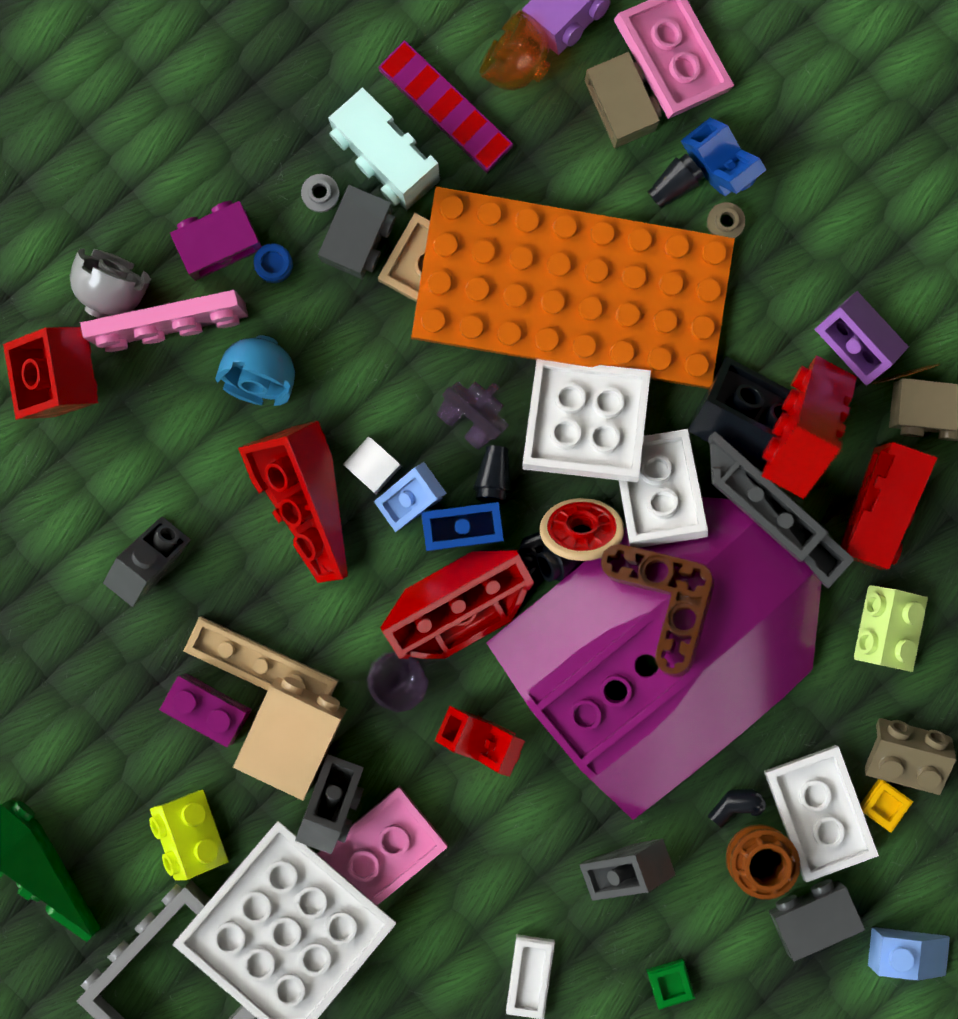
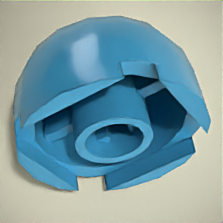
[215,335,295,406]

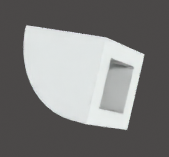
[343,436,402,495]

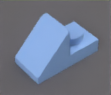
[374,462,446,532]

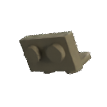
[865,718,956,795]

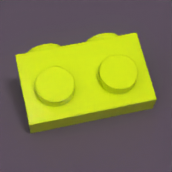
[149,790,228,880]

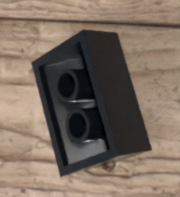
[688,356,791,471]

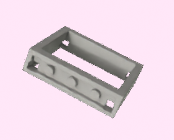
[77,880,255,1019]

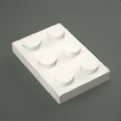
[619,429,708,548]
[764,745,879,882]

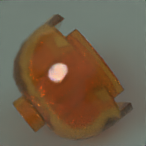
[479,10,550,91]

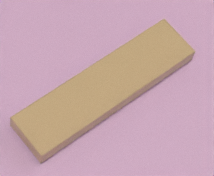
[183,616,339,696]

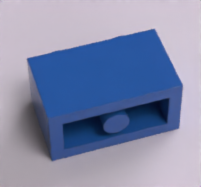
[421,502,504,551]

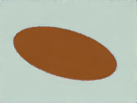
[872,364,940,384]

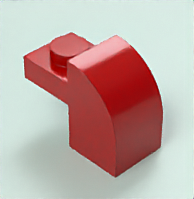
[435,706,525,777]

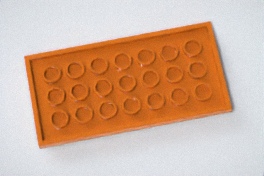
[411,187,735,389]

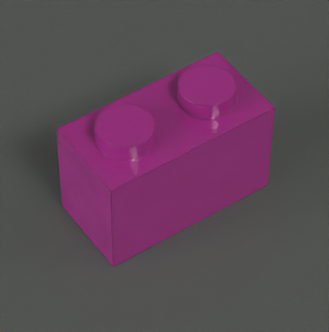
[170,201,262,281]
[159,673,252,747]

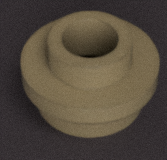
[707,202,745,238]

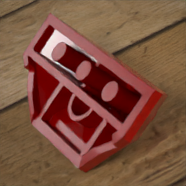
[380,550,534,659]

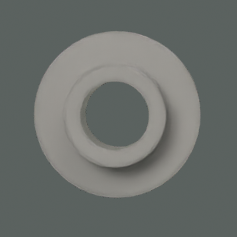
[301,174,339,213]

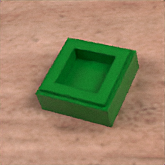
[646,958,695,1010]

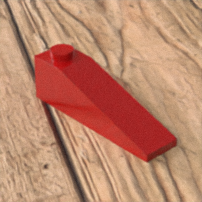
[238,421,348,583]

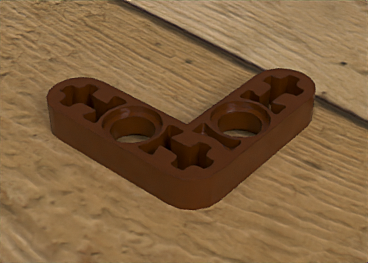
[601,544,715,677]

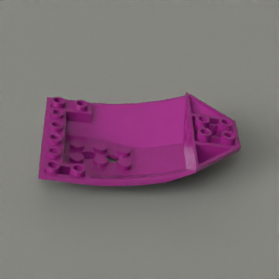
[486,496,822,820]

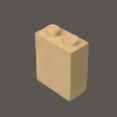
[233,677,347,801]

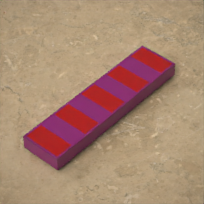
[378,40,513,173]

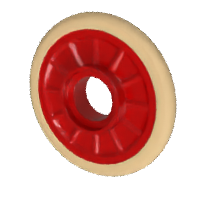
[540,498,624,561]

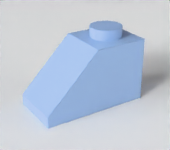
[868,927,950,981]

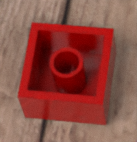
[3,327,98,420]

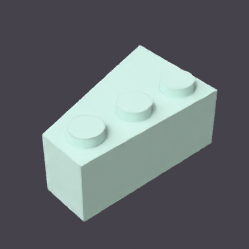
[328,87,440,211]

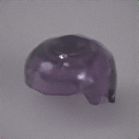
[367,651,428,713]

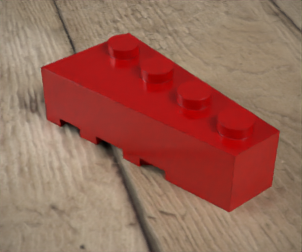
[761,355,857,499]

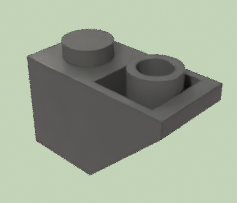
[103,516,191,607]

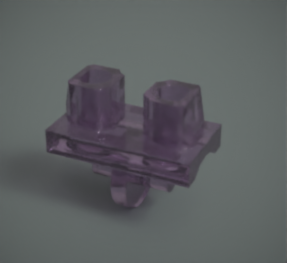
[437,381,509,450]

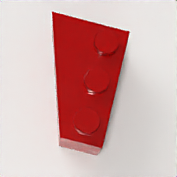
[840,442,937,570]

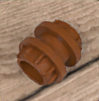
[726,824,800,899]

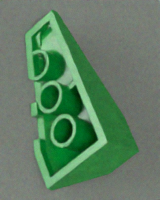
[0,799,101,942]

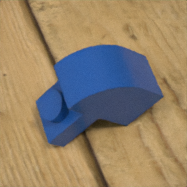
[681,118,766,196]

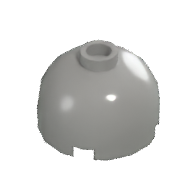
[70,248,151,318]

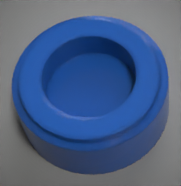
[254,243,293,283]

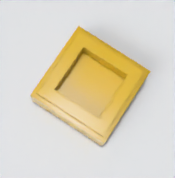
[860,779,913,833]

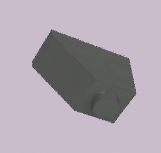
[579,838,676,901]

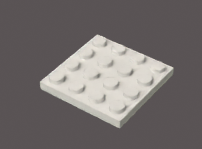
[172,821,396,1019]

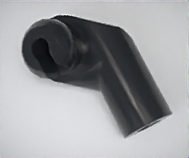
[518,531,546,575]
[707,789,766,828]

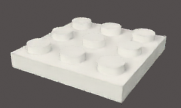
[523,359,651,482]

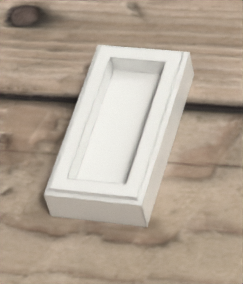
[506,934,555,1019]

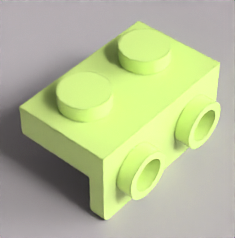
[854,585,928,672]

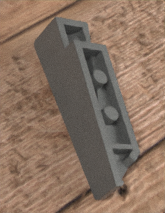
[708,432,855,588]

